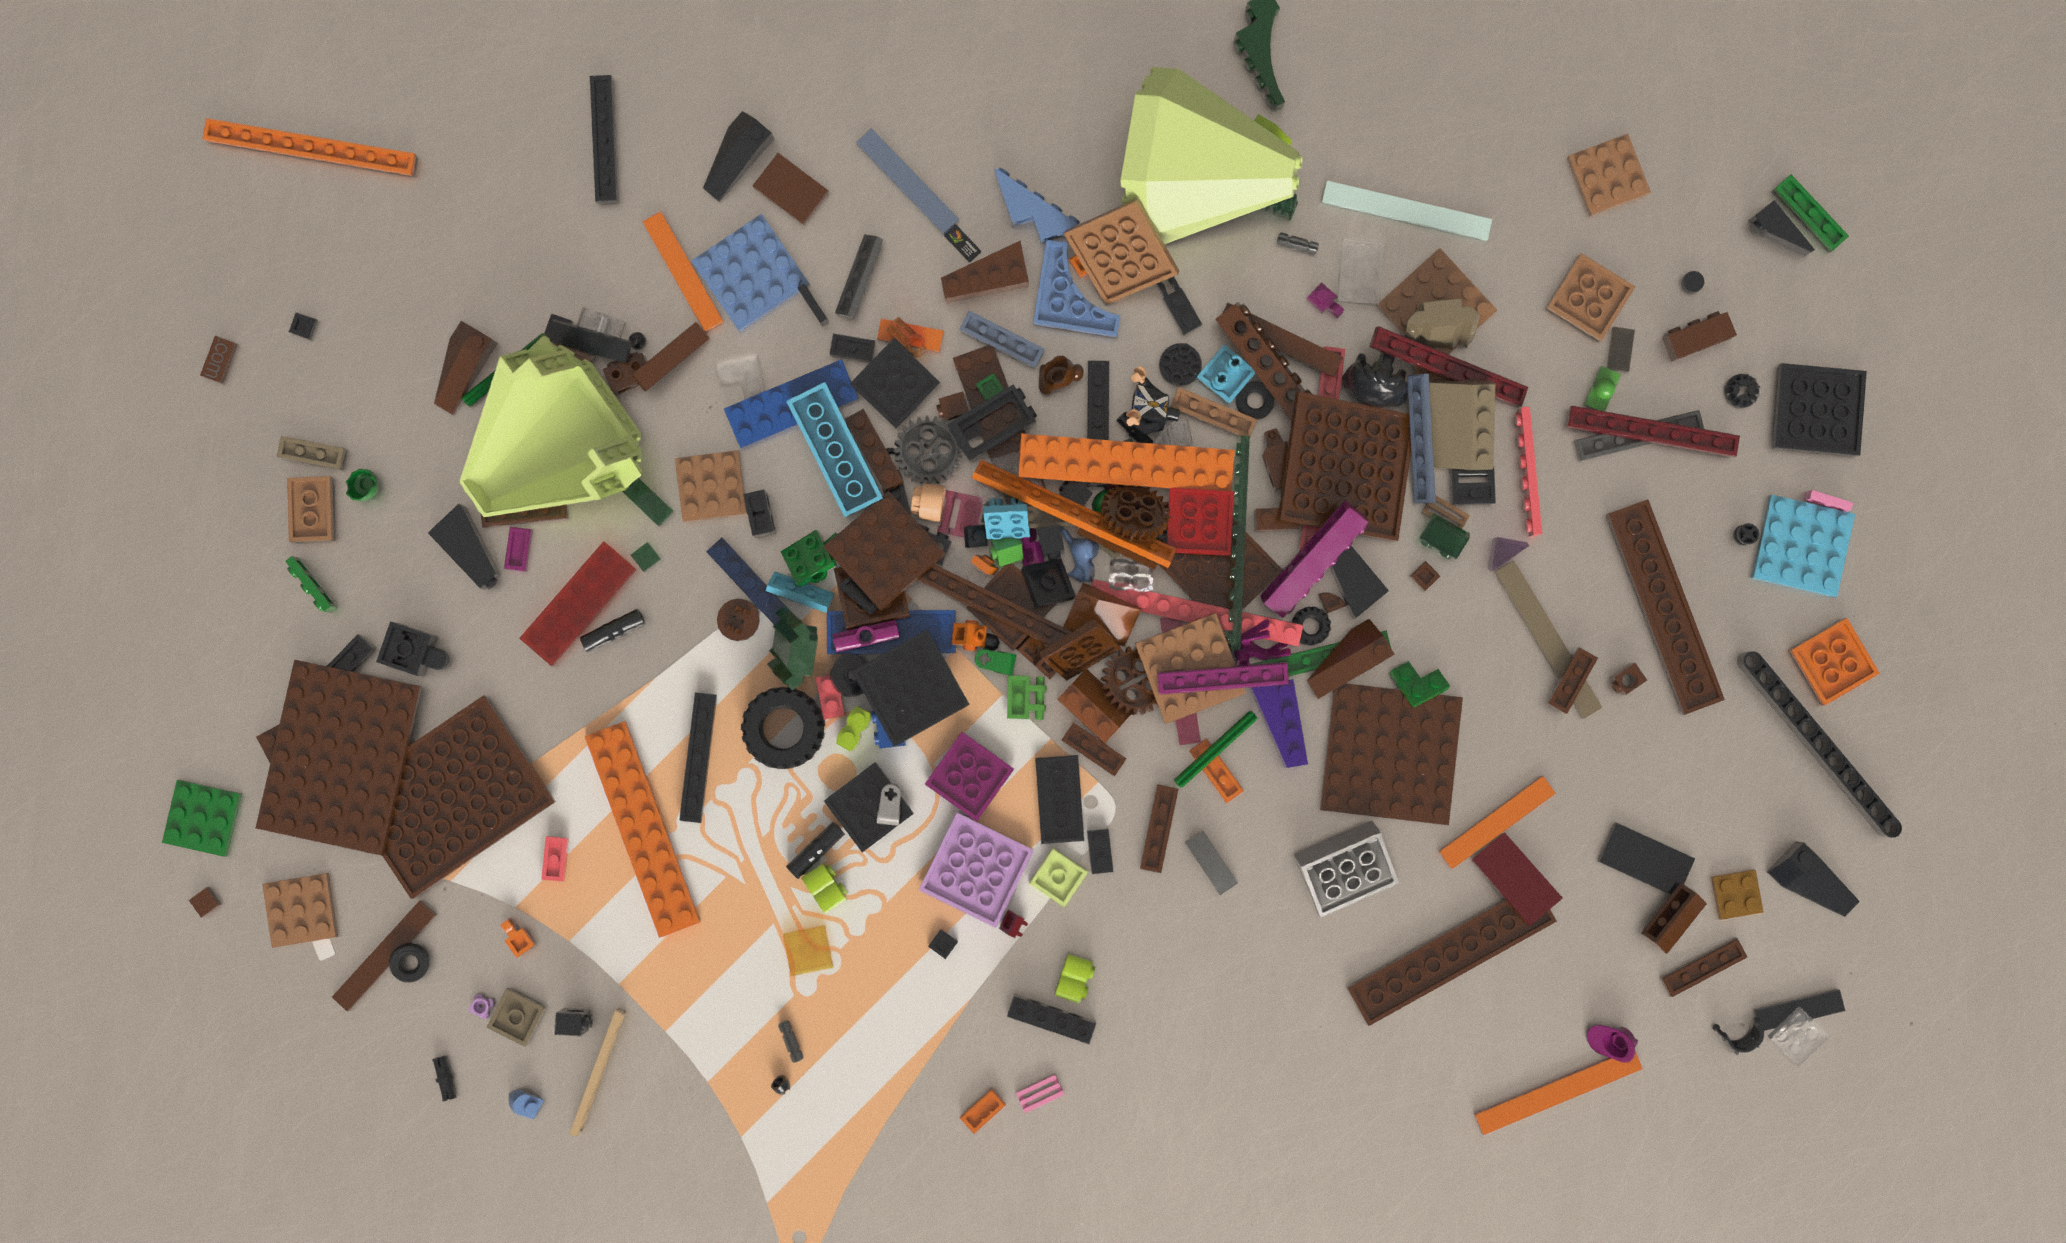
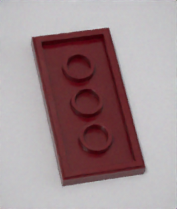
[1471,832,1563,927]

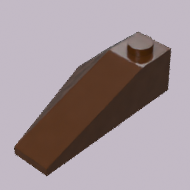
[434,321,498,415]
[1307,619,1395,699]

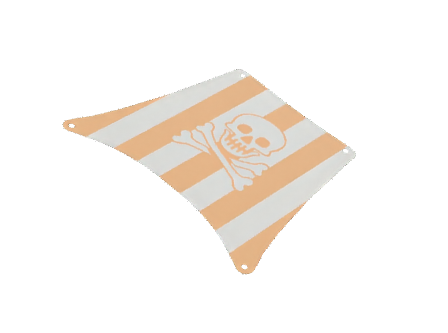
[444,562,1116,1243]

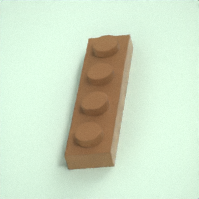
[1170,387,1257,440]

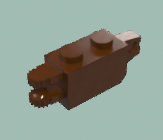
[1262,428,1288,492]

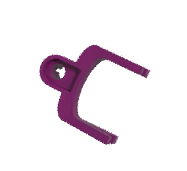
[1234,619,1291,666]

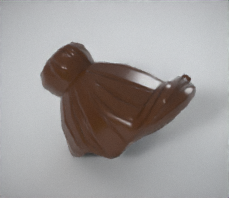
[1039,356,1084,395]

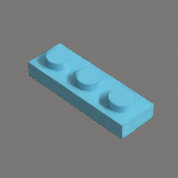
[766,571,834,613]

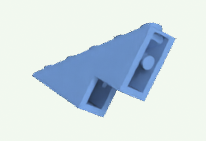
[994,168,1080,244]

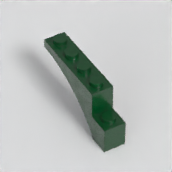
[1233,0,1285,111]

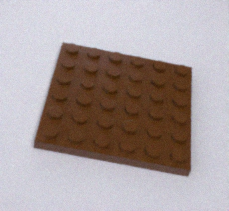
[1277,392,1411,542]
[1320,683,1463,825]

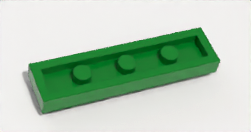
[1773,174,1849,252]

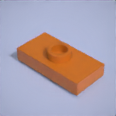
[960,1088,1006,1134]

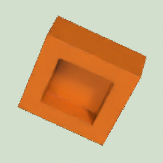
[970,554,999,575]

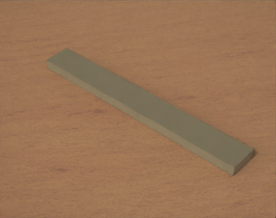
[1494,560,1602,719]

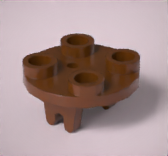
[717,598,760,641]

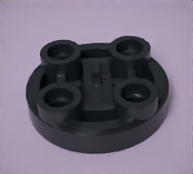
[1159,343,1202,387]

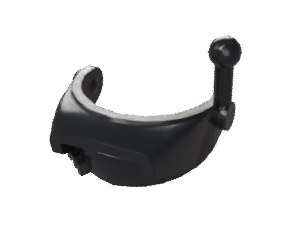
[1713,1017,1764,1055]

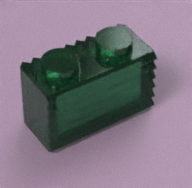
[1419,513,1470,559]

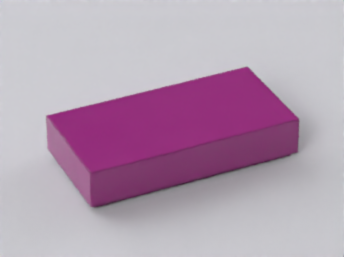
[504,526,532,572]

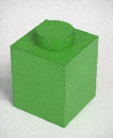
[989,538,1024,567]

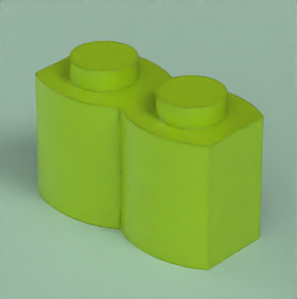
[836,706,872,751]
[801,863,848,914]
[1054,953,1095,1003]

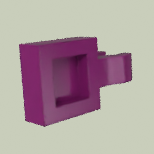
[1307,282,1344,319]
[1021,528,1044,566]

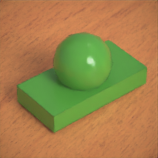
[1583,366,1621,411]

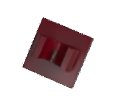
[999,910,1028,938]

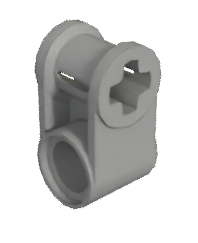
[877,783,901,826]

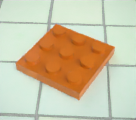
[1789,618,1880,706]

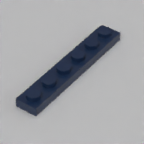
[706,537,787,625]

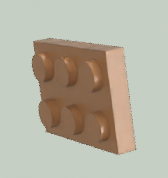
[287,476,334,542]

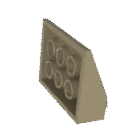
[1429,380,1495,470]

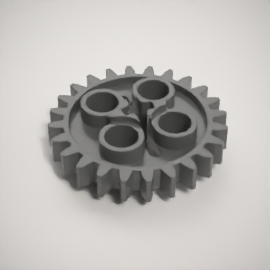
[894,415,962,484]

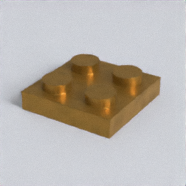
[1711,869,1764,920]

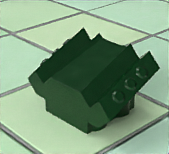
[767,606,818,690]

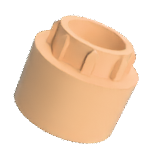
[911,483,945,522]

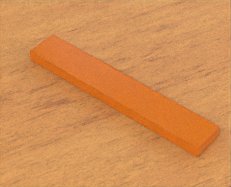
[642,211,724,332]
[1438,776,1556,869]

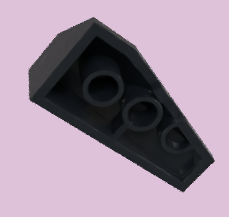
[703,111,774,202]
[1767,841,1860,917]

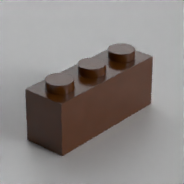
[1662,311,1737,362]
[1641,883,1707,954]

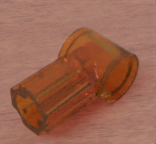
[886,317,927,357]

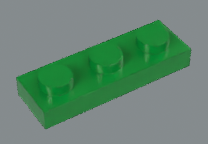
[285,556,337,613]

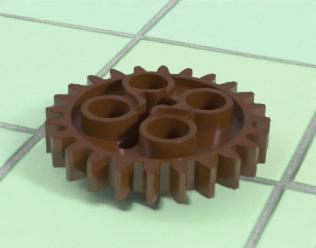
[1100,485,1171,542]
[1100,646,1158,716]

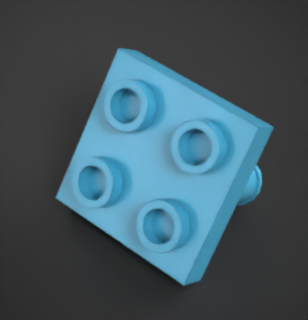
[1197,344,1255,404]
[983,497,1030,540]

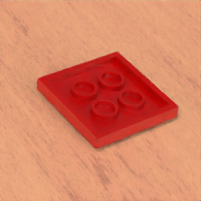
[1166,488,1234,556]

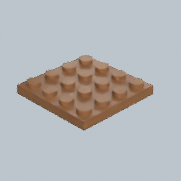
[1064,198,1180,305]
[1376,248,1497,355]
[1135,613,1246,724]

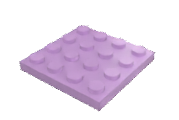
[919,812,1034,928]

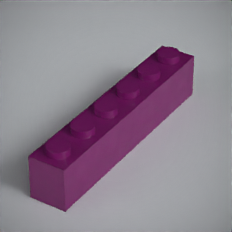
[1260,500,1369,618]

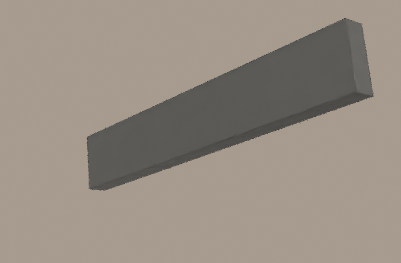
[1574,410,1704,461]

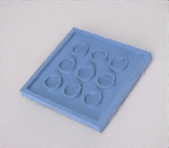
[692,214,810,332]

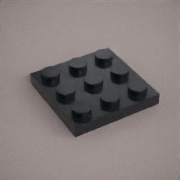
[850,338,940,429]
[824,762,914,852]

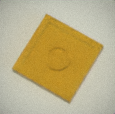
[783,925,834,976]

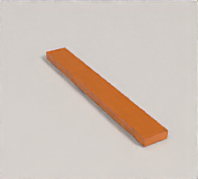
[1474,1051,1643,1135]

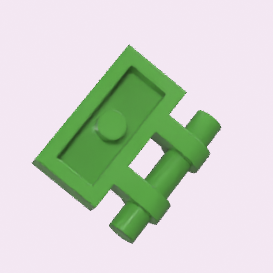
[1007,676,1047,720]

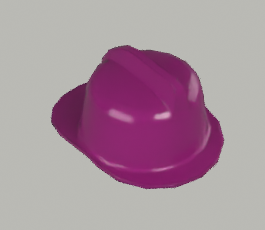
[1587,1025,1638,1063]

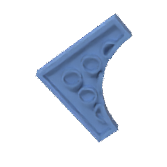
[1033,240,1120,338]

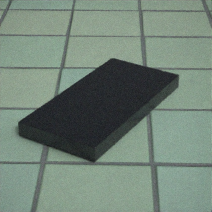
[1035,755,1084,844]
[1598,822,1695,895]

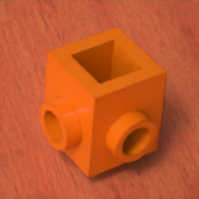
[952,620,987,651]

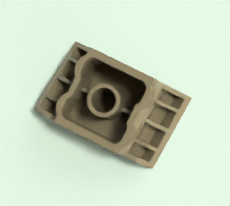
[1405,299,1480,349]

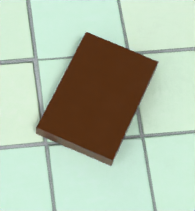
[752,153,829,225]

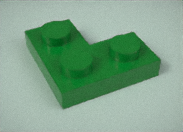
[1390,661,1450,708]

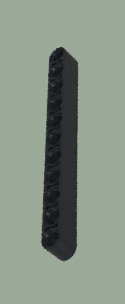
[1737,651,1902,838]

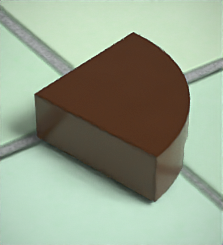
[1318,592,1346,613]

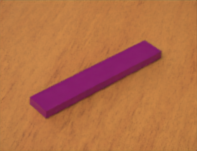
[1157,662,1289,695]

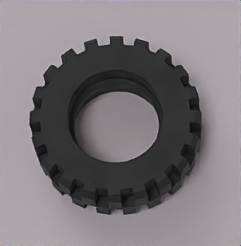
[741,687,825,769]

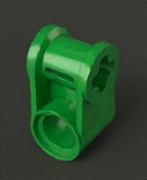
[975,649,1017,676]

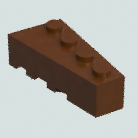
[941,241,1029,303]

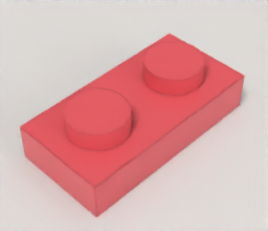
[816,675,845,720]
[541,836,569,881]

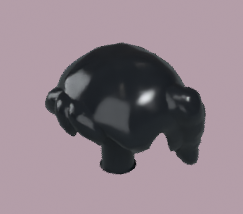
[1341,352,1408,408]

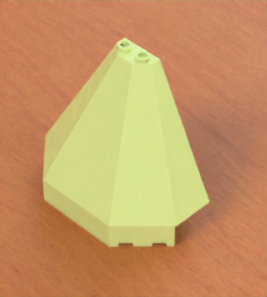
[1121,67,1303,244]
[459,335,642,517]

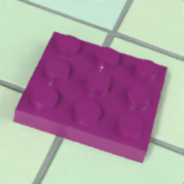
[925,732,1014,821]

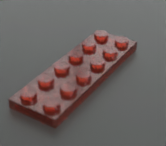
[519,541,637,666]

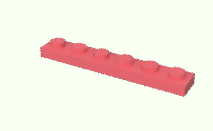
[1514,407,1542,537]

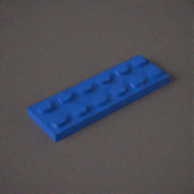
[724,359,858,448]
[827,610,956,654]

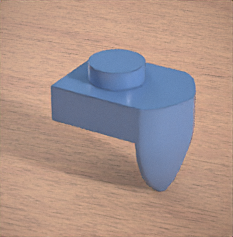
[508,1089,544,1119]

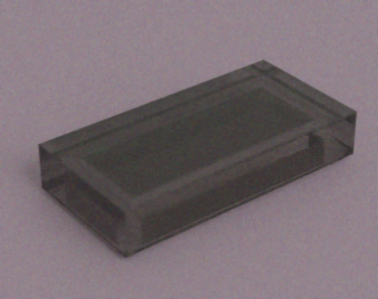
[1607,327,1635,372]

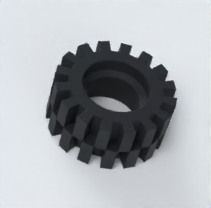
[1292,606,1331,645]

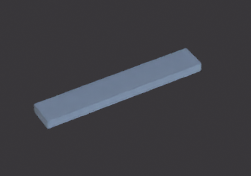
[856,128,959,234]
[1407,374,1436,503]

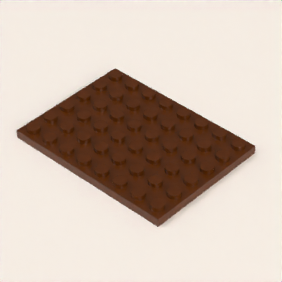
[255,660,422,856]
[382,695,556,899]

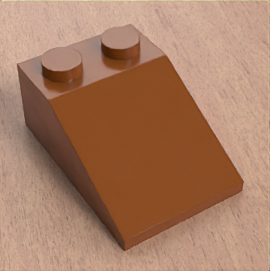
[1063,583,1142,646]

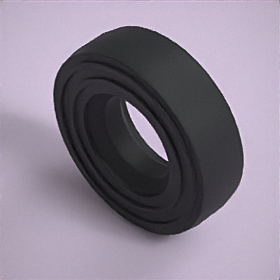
[1236,381,1275,420]
[389,943,429,983]

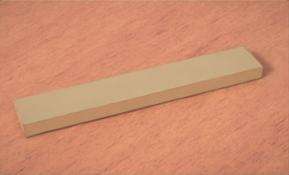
[569,1008,626,1137]

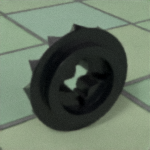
[1725,374,1760,408]

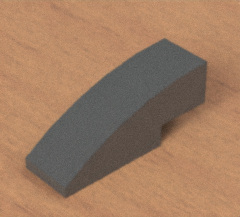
[1185,830,1238,895]

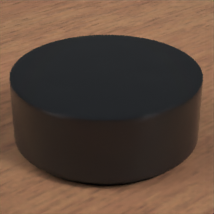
[1681,271,1704,293]

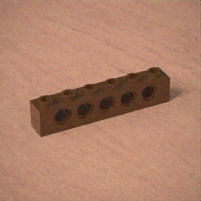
[1216,302,1312,421]

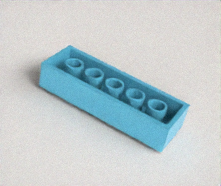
[786,382,883,517]

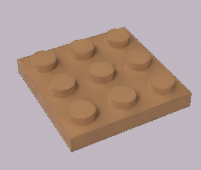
[1567,134,1651,216]
[1546,253,1636,342]
[675,450,747,522]
[262,873,338,948]

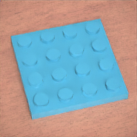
[1751,495,1855,598]

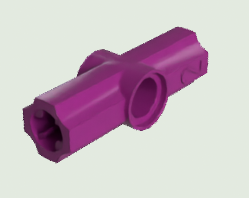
[832,620,900,652]

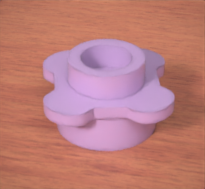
[469,993,494,1019]

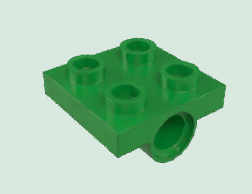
[780,530,836,587]

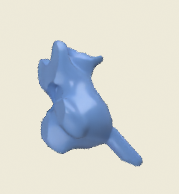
[1060,527,1098,583]

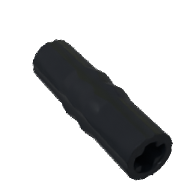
[580,609,646,653]
[786,822,845,879]

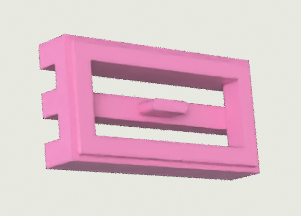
[1803,490,1853,512]
[1016,1074,1064,1113]

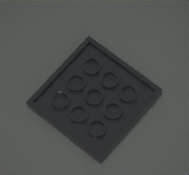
[1772,363,1867,456]
[852,629,970,747]

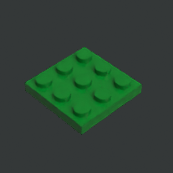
[162,780,242,857]

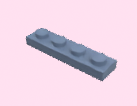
[959,311,1045,369]

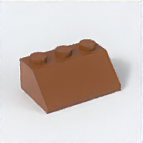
[1057,669,1132,743]

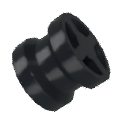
[1733,523,1759,546]

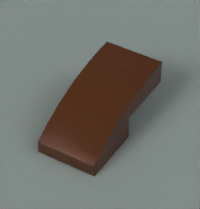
[1016,636,1056,679]

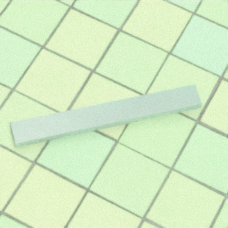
[1321,181,1492,241]

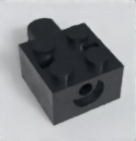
[376,621,450,677]

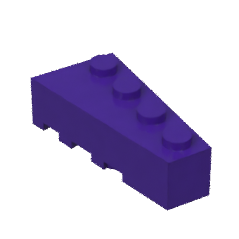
[1249,679,1308,768]

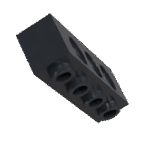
[1007,993,1096,1044]

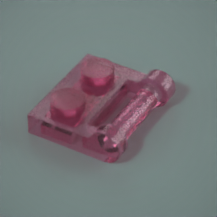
[937,490,984,538]

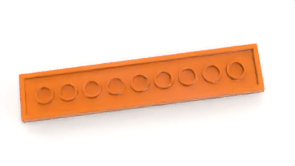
[1018,434,1235,491]
[584,721,701,938]

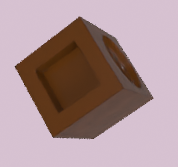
[936,391,969,422]
[1609,663,1647,695]

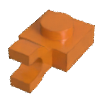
[500,918,536,958]

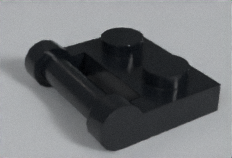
[1450,468,1496,505]

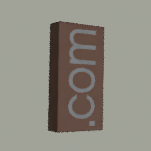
[200,336,237,383]

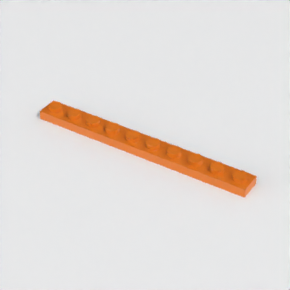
[202,118,417,176]
[972,460,1177,568]

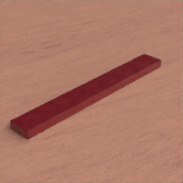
[1369,326,1528,407]
[1566,405,1740,457]

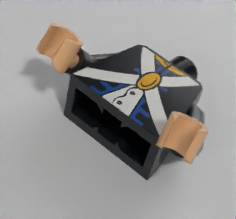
[1126,366,1180,435]

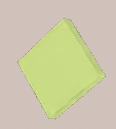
[1029,848,1088,907]

